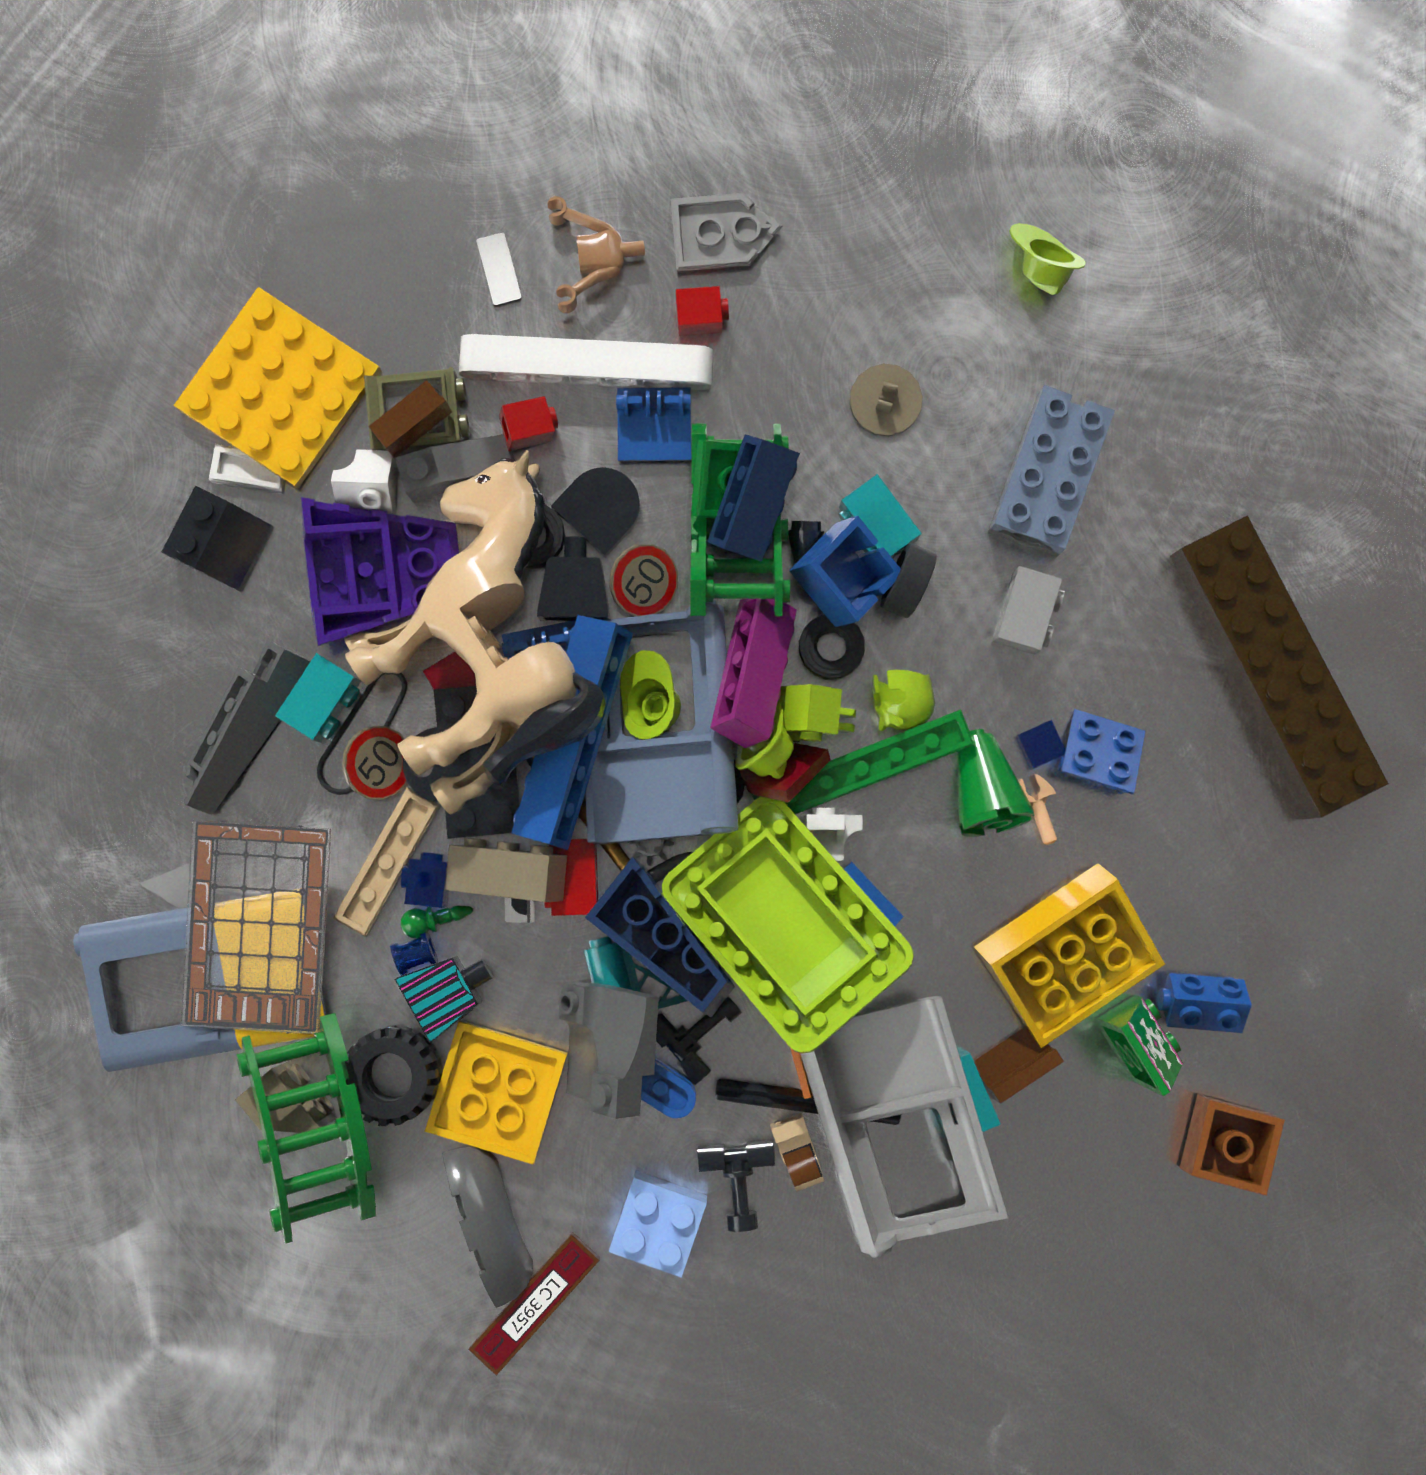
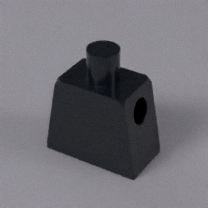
[537,536,611,622]

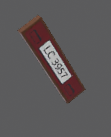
[468,1232,600,1376]

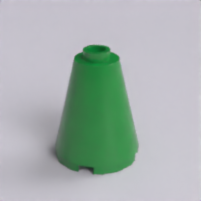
[957,729,1034,837]

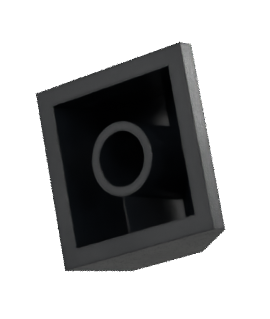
[161,486,273,591]

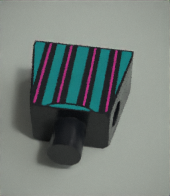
[394,956,493,1043]

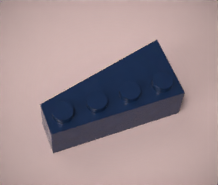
[585,857,735,1017]

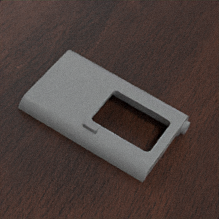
[800,996,1008,1258]

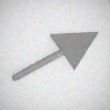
[138,861,264,909]

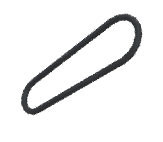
[317,673,407,795]

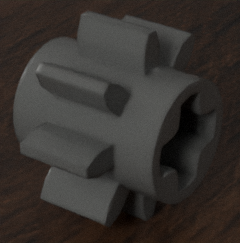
[627,839,674,866]

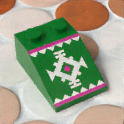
[1096,995,1183,1096]

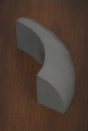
[442,1147,533,1308]

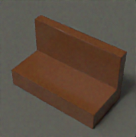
[368,380,452,458]
[974,1026,1064,1104]

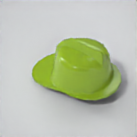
[1009,223,1086,295]
[620,650,681,740]
[735,702,794,779]

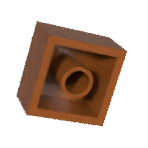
[1180,1094,1285,1196]

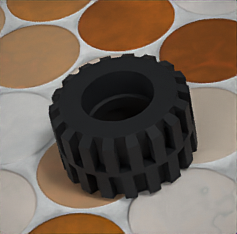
[345,1026,442,1127]

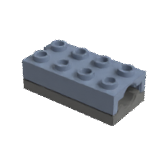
[988,385,1115,557]

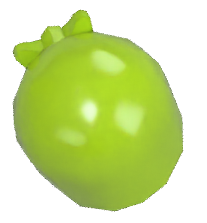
[872,670,935,731]

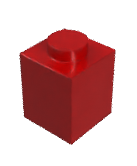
[676,286,729,336]
[499,396,558,451]

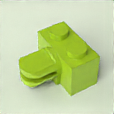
[778,684,856,742]

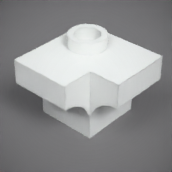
[331,449,398,515]
[804,808,863,861]

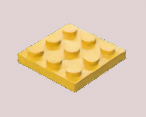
[424,1020,568,1165]

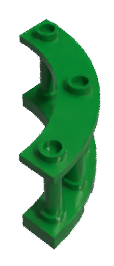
[690,423,790,616]
[236,1013,376,1244]

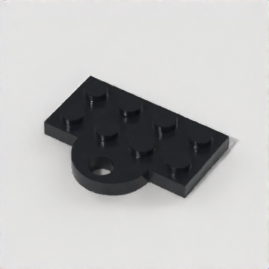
[403,686,521,839]

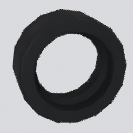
[880,543,937,618]

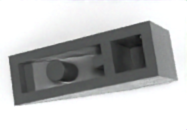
[395,434,515,502]

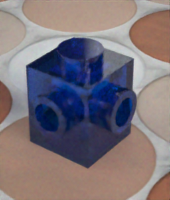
[401,852,449,908]

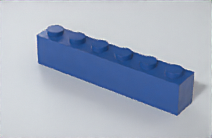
[512,615,633,850]

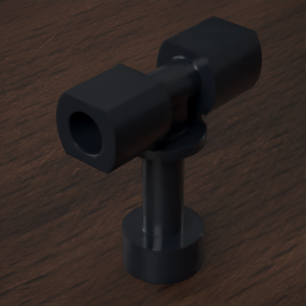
[656,996,742,1086]
[697,1140,775,1232]

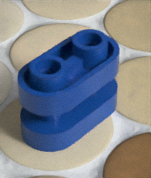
[641,1058,696,1119]

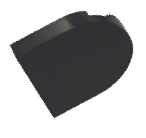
[551,467,640,558]

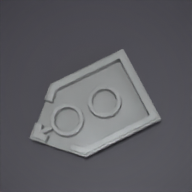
[671,193,782,272]

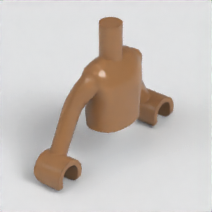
[547,196,645,313]

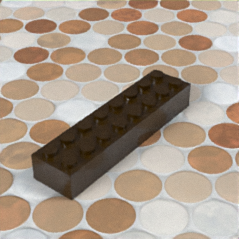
[1170,515,1389,819]

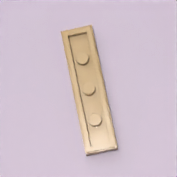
[333,787,441,937]

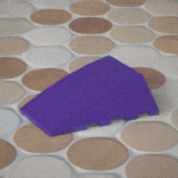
[301,497,459,646]

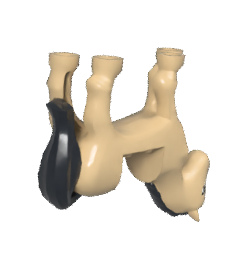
[344,450,606,815]

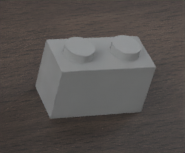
[992,566,1065,655]

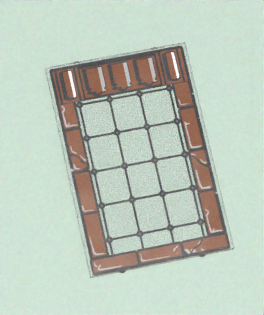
[181,820,331,1034]

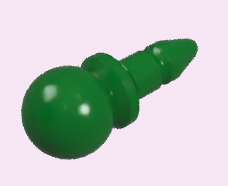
[400,905,473,938]

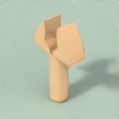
[1018,774,1057,845]

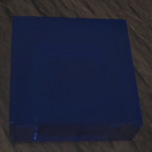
[1016,720,1065,770]

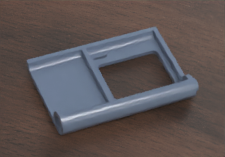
[585,599,738,844]

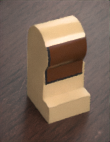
[770,1112,825,1192]

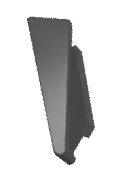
[184,640,311,814]

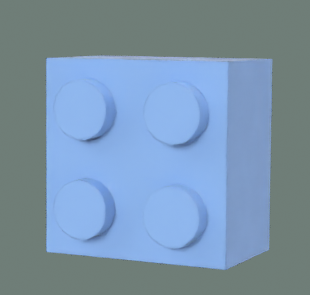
[609,1170,707,1278]

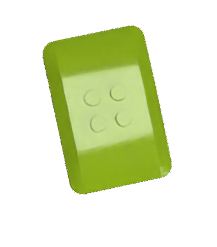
[662,797,914,1054]

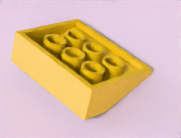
[974,863,1165,1048]

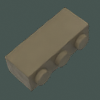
[445,838,567,902]

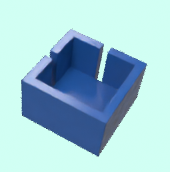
[789,515,901,627]

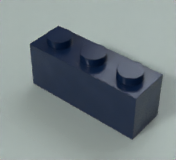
[708,434,800,561]

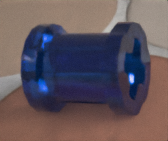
[390,932,438,976]

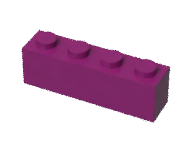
[710,599,797,748]

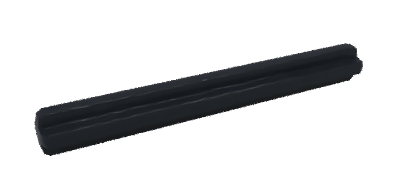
[715,1079,901,1125]

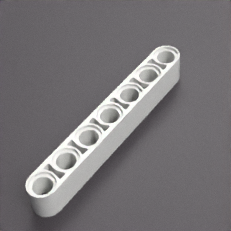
[459,334,714,390]

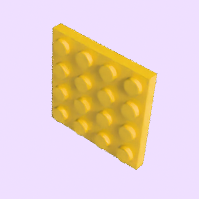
[173,287,381,489]

